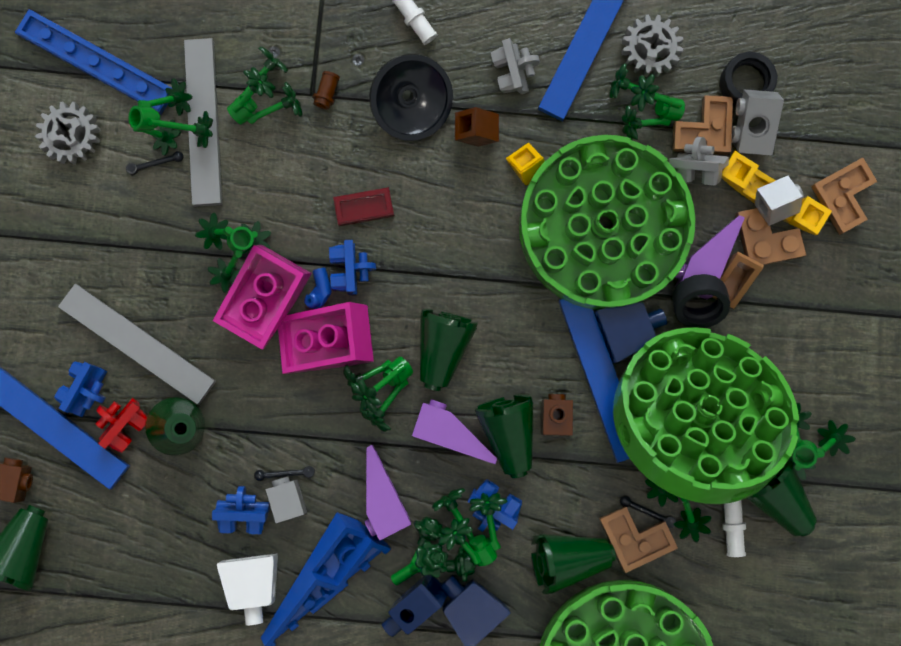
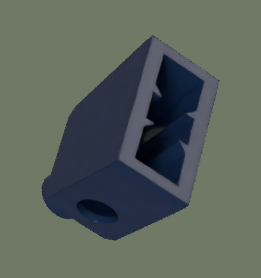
[594,302,667,364]
[382,575,447,637]
[440,575,511,646]

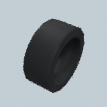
[720,51,778,107]
[672,274,730,328]

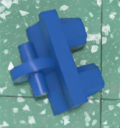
[329,240,376,295]
[54,361,107,417]
[468,479,522,532]
[212,486,270,534]

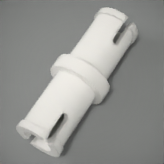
[392,0,438,45]
[722,500,746,557]

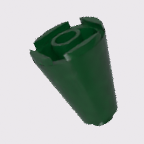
[420,309,478,391]
[475,395,533,478]
[145,397,205,456]
[747,459,817,537]
[0,505,48,591]
[531,534,616,594]

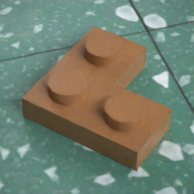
[672,95,733,155]
[811,158,877,235]
[735,208,806,265]
[599,507,678,573]

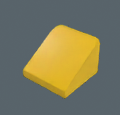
[506,142,545,186]

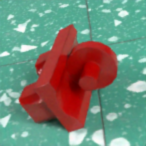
[96,397,147,453]

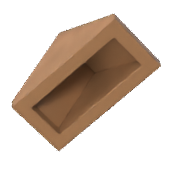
[713,252,764,309]

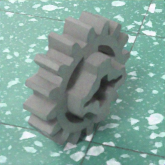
[621,15,684,77]
[35,102,101,165]

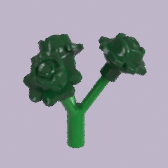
[391,517,476,585]

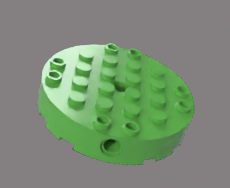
[519,135,695,310]
[613,327,799,504]
[539,580,713,646]

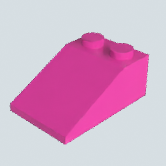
[213,245,312,350]
[278,302,374,374]

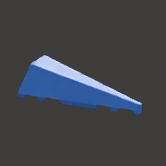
[261,512,391,646]

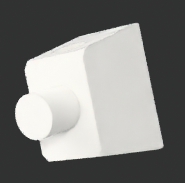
[217,553,278,626]

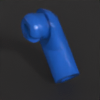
[304,268,332,309]

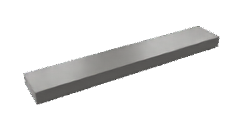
[184,38,222,207]
[58,284,216,405]

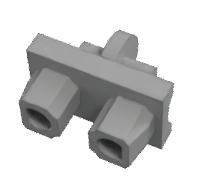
[491,38,540,95]
[669,137,729,185]

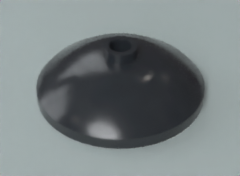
[369,54,453,141]

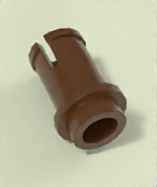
[312,71,340,110]

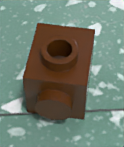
[455,107,499,147]
[541,394,573,435]
[0,457,33,503]

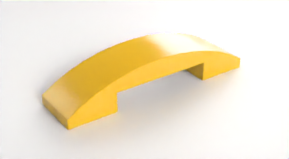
[721,151,832,235]

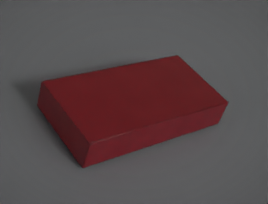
[333,187,394,226]

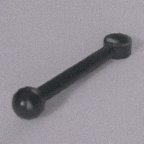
[126,151,184,175]
[254,466,315,481]
[620,496,676,528]

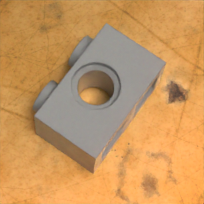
[731,89,784,155]

